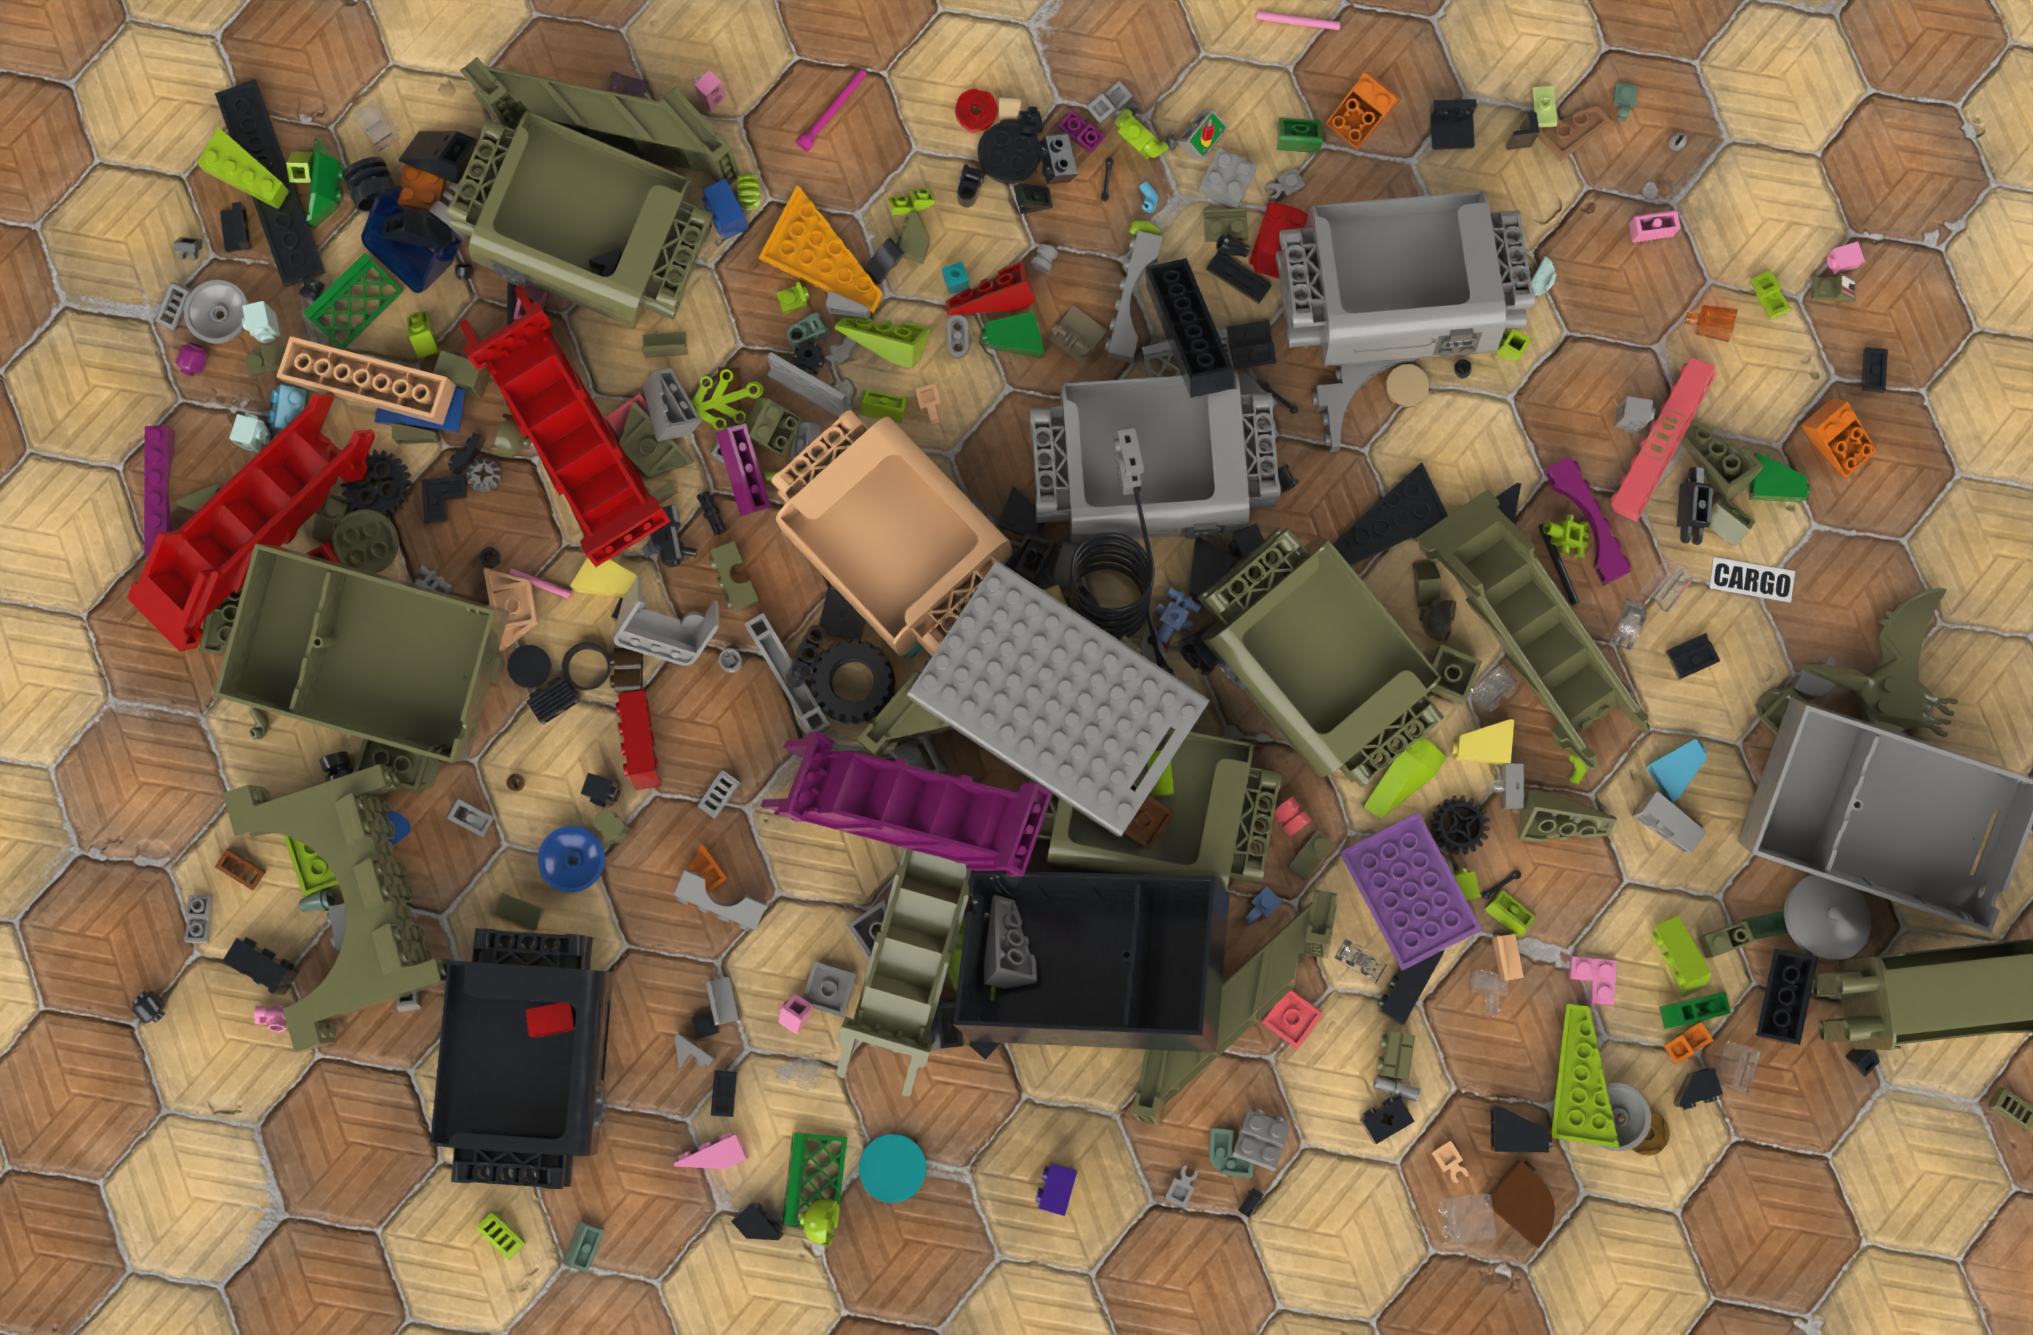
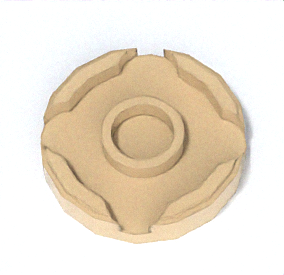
[1385,364,1429,407]

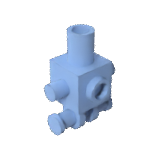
[1155,587,1202,644]

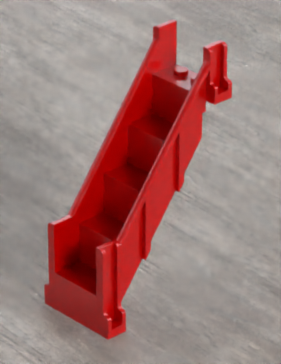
[460,286,671,567]
[127,393,375,652]

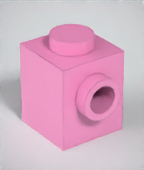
[1827,242,1865,275]
[778,994,813,1034]

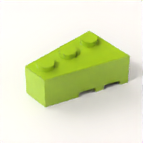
[1651,915,1711,998]

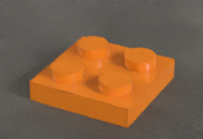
[396,163,446,211]

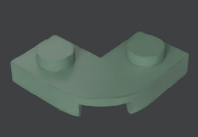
[1209,1128,1253,1178]

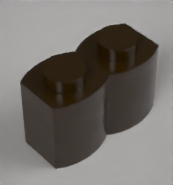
[610,648,643,693]

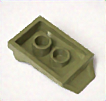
[1755,687,1806,736]
[353,738,440,792]

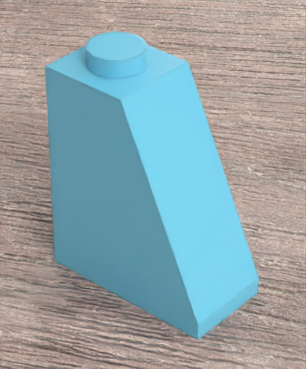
[1646,739,1707,803]

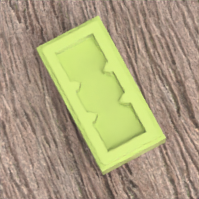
[1532,86,1557,127]

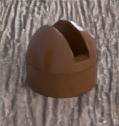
[506,774,525,792]

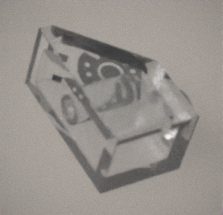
[1334,939,1387,984]

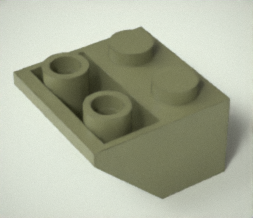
[745,398,803,457]

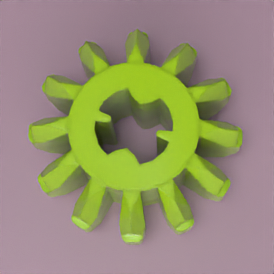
[737,173,760,211]

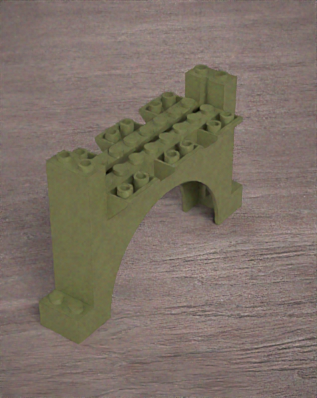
[223,764,450,1052]

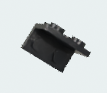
[1430,99,1477,150]

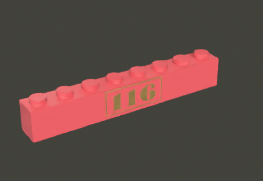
[1610,357,1716,522]

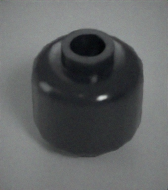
[131,990,166,1024]

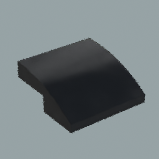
[1226,320,1276,370]

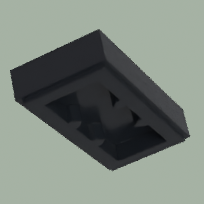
[711,1070,737,1117]

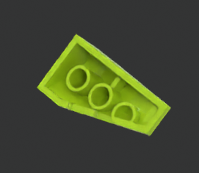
[835,316,931,368]
[1363,731,1447,819]

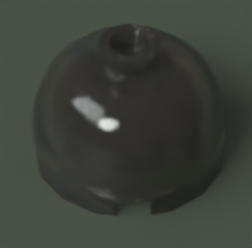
[1419,598,1456,642]

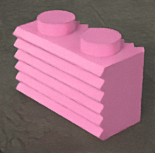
[1629,210,1680,243]

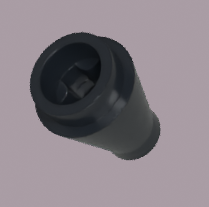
[1216,234,1250,258]

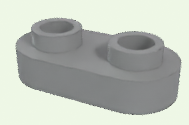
[947,315,969,359]

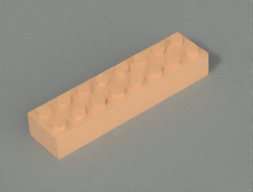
[276,336,456,425]

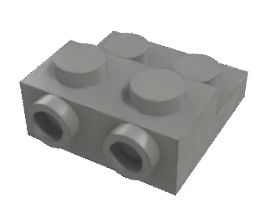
[1232,1108,1290,1171]

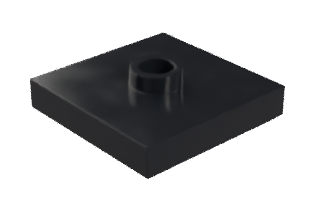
[819,589,865,641]

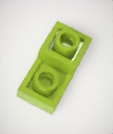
[888,188,935,216]

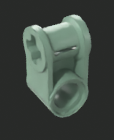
[787,313,830,348]

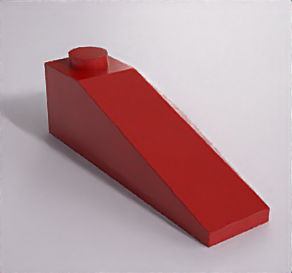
[945,261,1035,315]

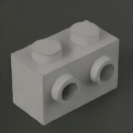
[1614,396,1655,433]

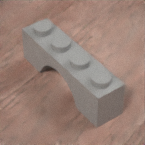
[673,867,766,931]

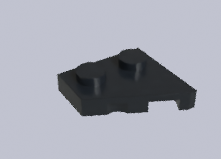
[998,487,1046,538]

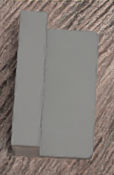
[706,977,740,1025]

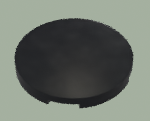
[978,121,1041,184]

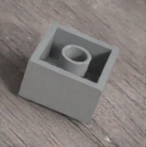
[1199,148,1257,208]

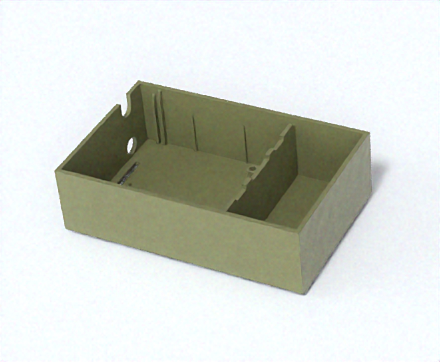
[214,544,509,763]

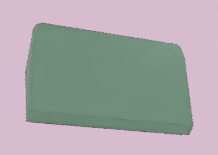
[563,1220,604,1273]

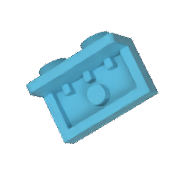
[267,385,307,430]

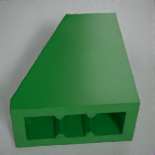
[981,311,1044,358]
[1749,453,1810,502]

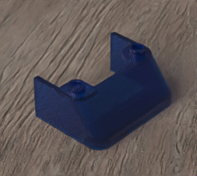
[361,185,461,293]

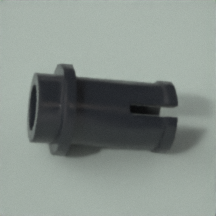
[1238,1188,1264,1218]

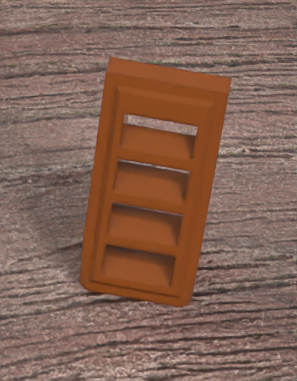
[215,848,266,891]

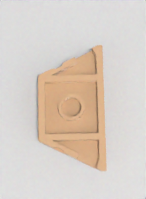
[483,568,539,652]

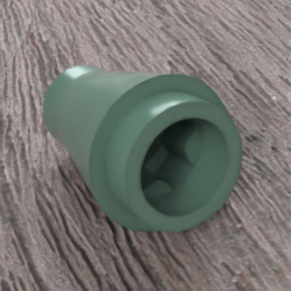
[299,889,335,912]

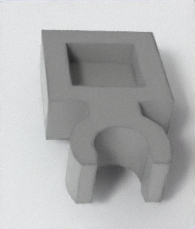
[1265,168,1305,201]
[1164,1165,1198,1208]

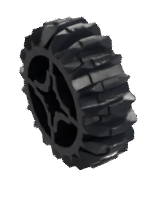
[1430,796,1490,855]

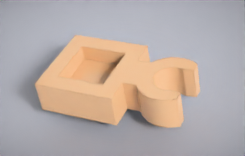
[1431,1140,1469,1183]

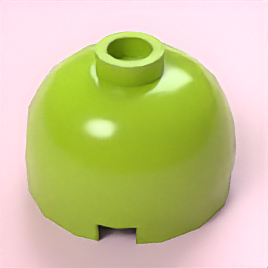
[800,1199,839,1246]

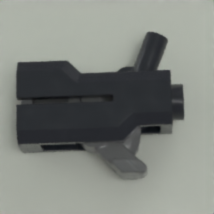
[642,505,698,568]

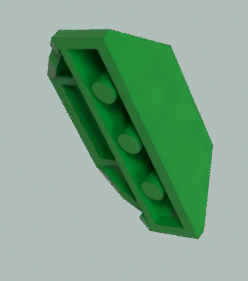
[307,138,345,227]

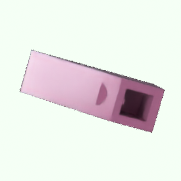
[673,1132,748,1169]

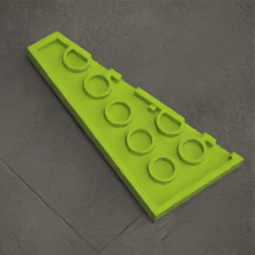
[1551,1004,1620,1148]

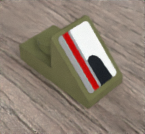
[1811,273,1856,302]

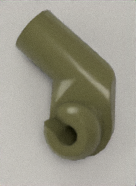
[249,708,269,739]

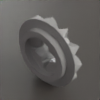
[466,458,502,492]

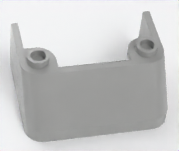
[614,576,719,666]

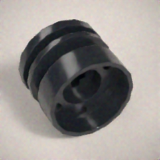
[342,157,399,212]

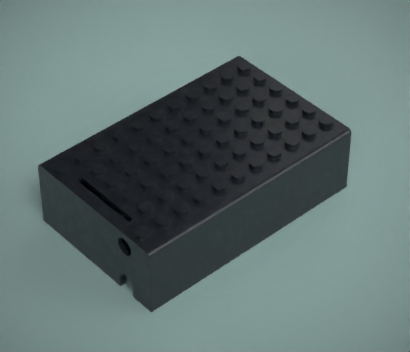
[953,870,1229,1053]

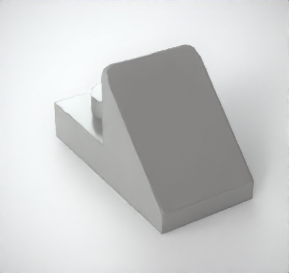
[445,798,494,837]
[674,1033,716,1069]

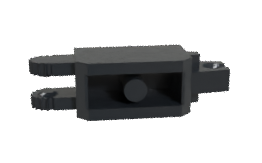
[1677,467,1713,545]

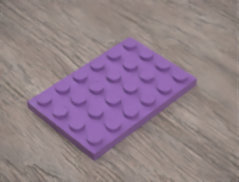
[1340,812,1482,971]

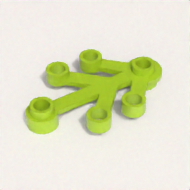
[690,369,764,430]

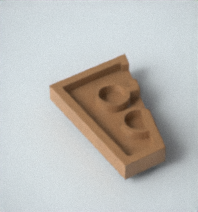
[1538,106,1611,161]

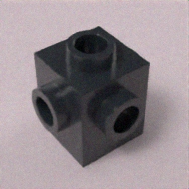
[793,341,826,374]

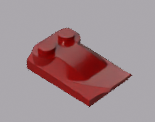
[1248,202,1308,279]

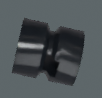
[319,751,353,782]

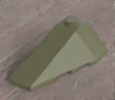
[1681,419,1763,502]
[1518,789,1617,843]

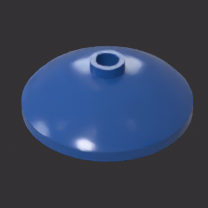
[538,826,605,893]

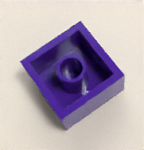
[1035,1162,1077,1216]

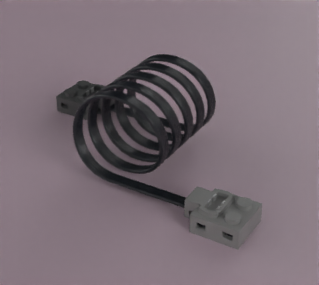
[1068,428,1175,728]

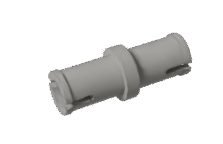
[1373,1074,1420,1102]

